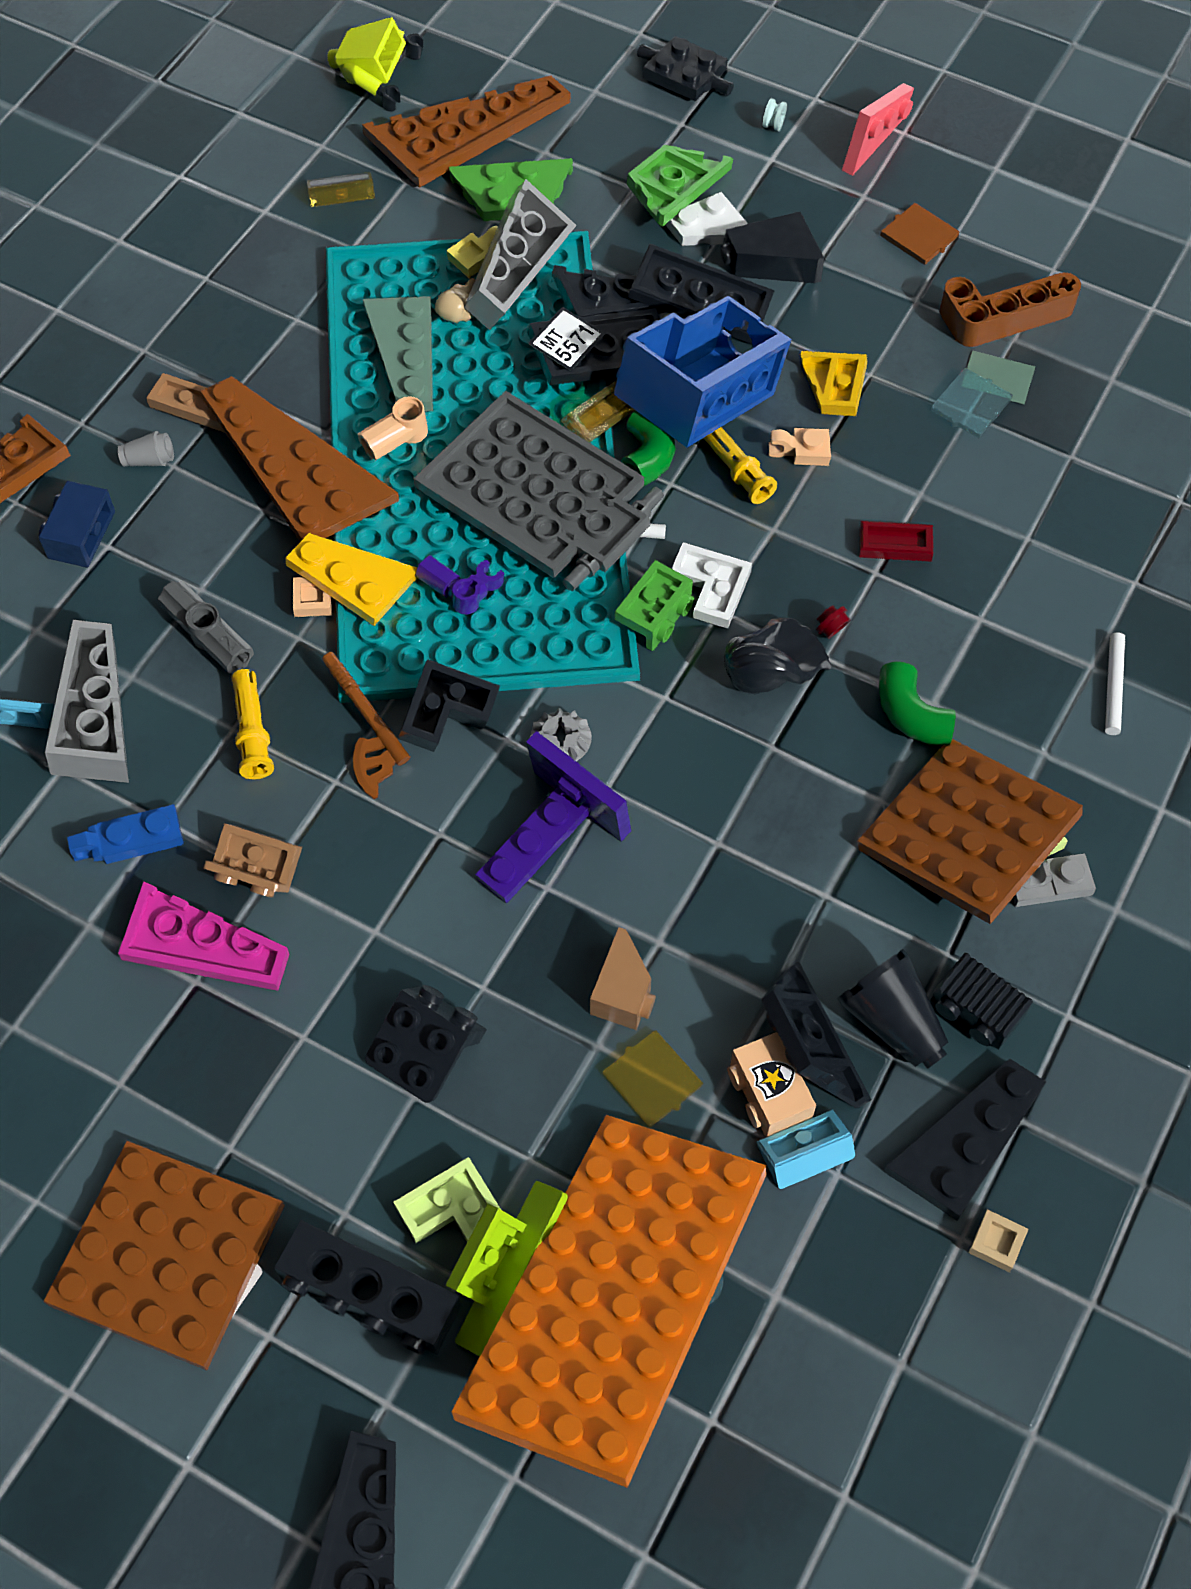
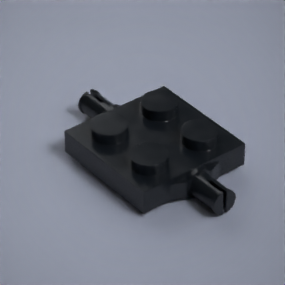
[637,36,734,101]

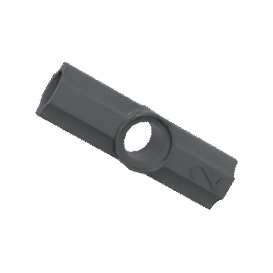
[158,580,254,673]

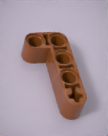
[939,272,1081,347]

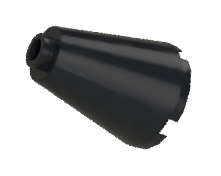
[837,949,949,1069]

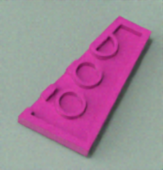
[118,882,289,991]

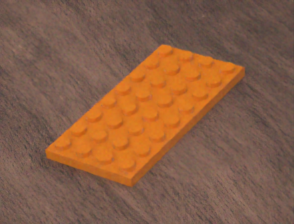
[451,1115,766,1488]

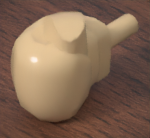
[435,278,475,323]

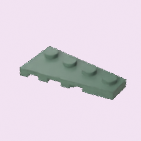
[363,296,433,411]

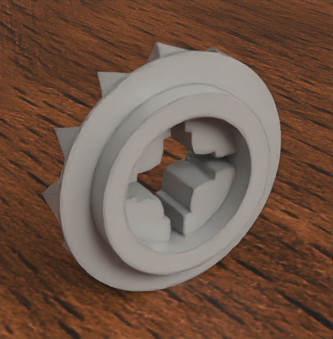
[530,708,591,761]

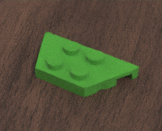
[627,145,733,227]
[449,158,573,221]

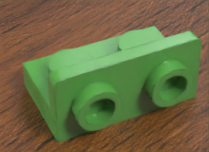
[615,560,694,651]

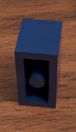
[39,481,115,568]

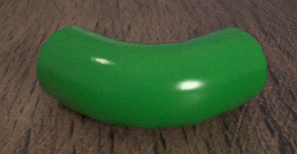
[621,410,676,487]
[879,661,956,746]

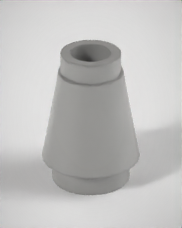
[118,431,174,467]

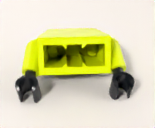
[327,17,424,112]

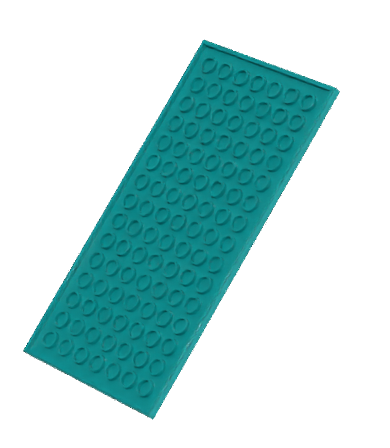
[326,231,640,703]

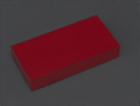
[859,521,933,562]

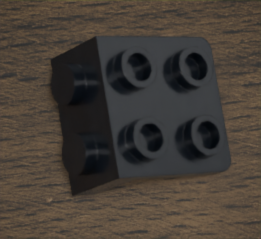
[365,985,487,1103]

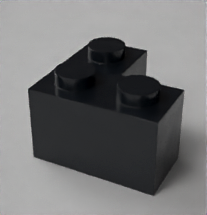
[398,659,500,752]

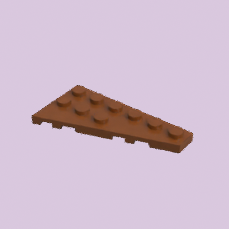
[362,75,571,188]
[201,376,399,542]

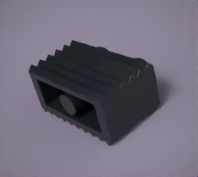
[931,953,1033,1050]

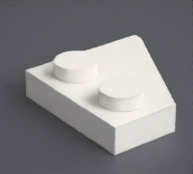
[665,192,748,246]

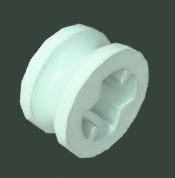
[763,98,787,131]

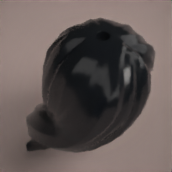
[724,618,832,694]

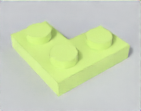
[393,1157,500,1243]

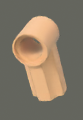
[357,396,428,460]

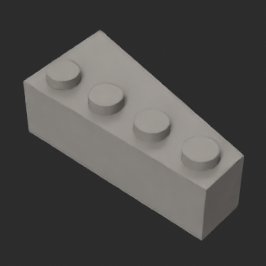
[464,179,577,330]
[45,620,129,783]

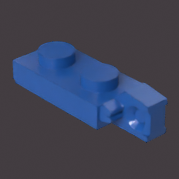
[67,804,184,864]

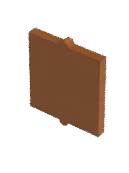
[880,203,960,265]

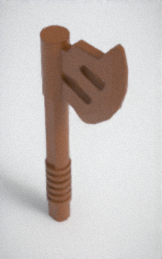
[322,651,410,799]

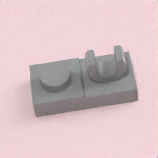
[1013,853,1096,907]

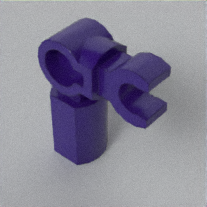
[416,555,504,615]

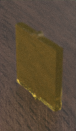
[603,1030,703,1128]

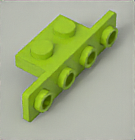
[446,1181,568,1356]

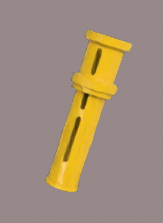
[704,427,778,504]
[232,669,274,780]

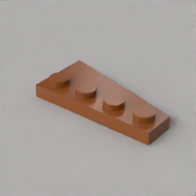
[0,413,71,503]

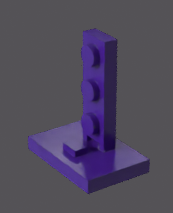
[475,731,631,904]

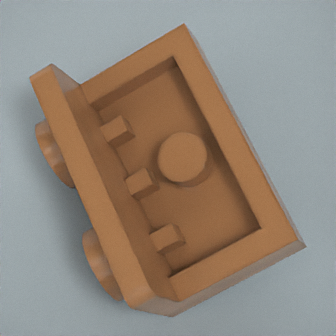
[203,823,302,897]

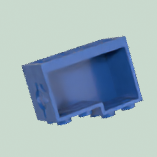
[614,296,792,448]

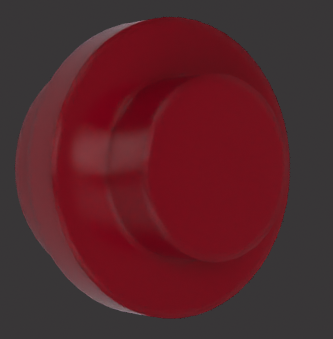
[816,605,851,639]

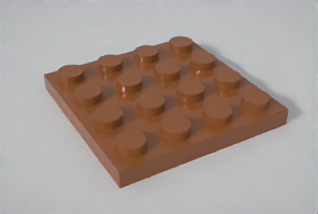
[857,739,1083,924]
[44,1141,284,1370]

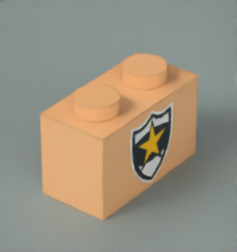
[728,1032,816,1138]

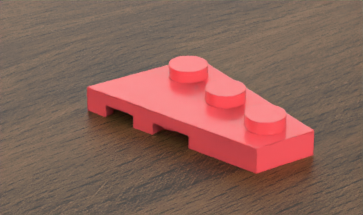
[842,83,914,176]

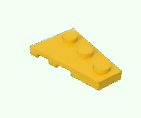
[286,533,417,626]

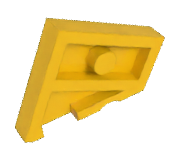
[800,351,867,416]

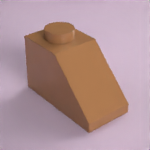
[590,927,656,1030]

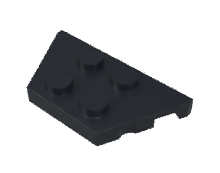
[761,962,872,1108]

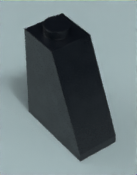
[721,211,824,283]

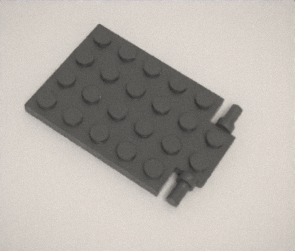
[414,391,664,591]

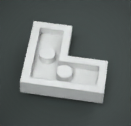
[672,542,752,629]

